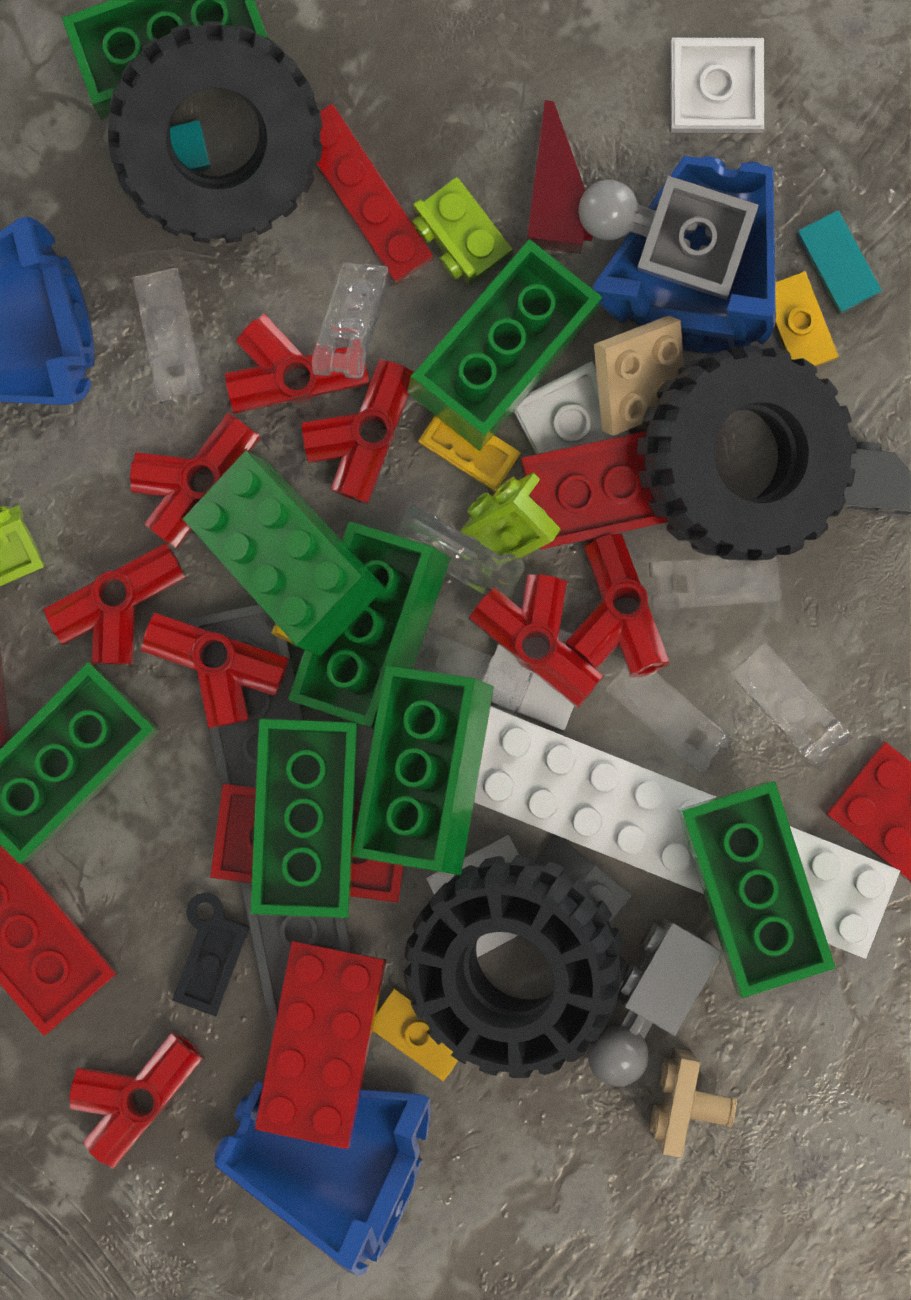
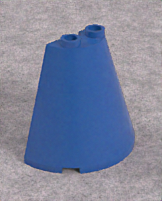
[593,156,776,354]
[0,217,95,405]
[214,1082,431,1276]

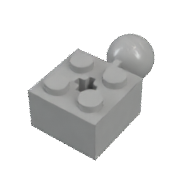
[578,176,759,300]
[588,917,723,1087]

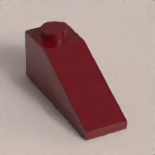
[527,100,593,254]

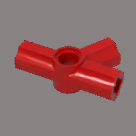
[225,314,370,415]
[301,359,414,504]
[130,412,262,549]
[565,533,670,678]
[43,542,187,665]
[468,574,604,708]
[141,613,289,728]
[69,1031,205,1169]

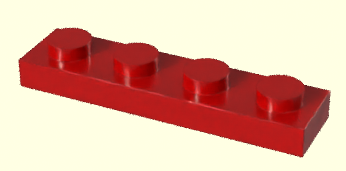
[316,103,434,285]

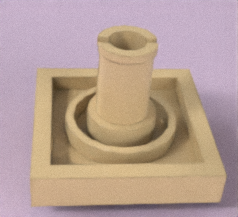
[594,315,684,436]
[649,1048,737,1158]

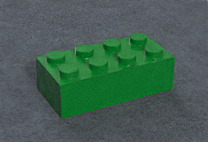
[62,0,268,119]
[407,239,602,451]
[183,451,385,656]
[288,521,451,729]
[0,662,161,864]
[352,665,494,876]
[250,719,358,918]
[677,781,836,998]

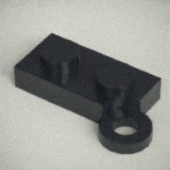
[172,892,250,1017]

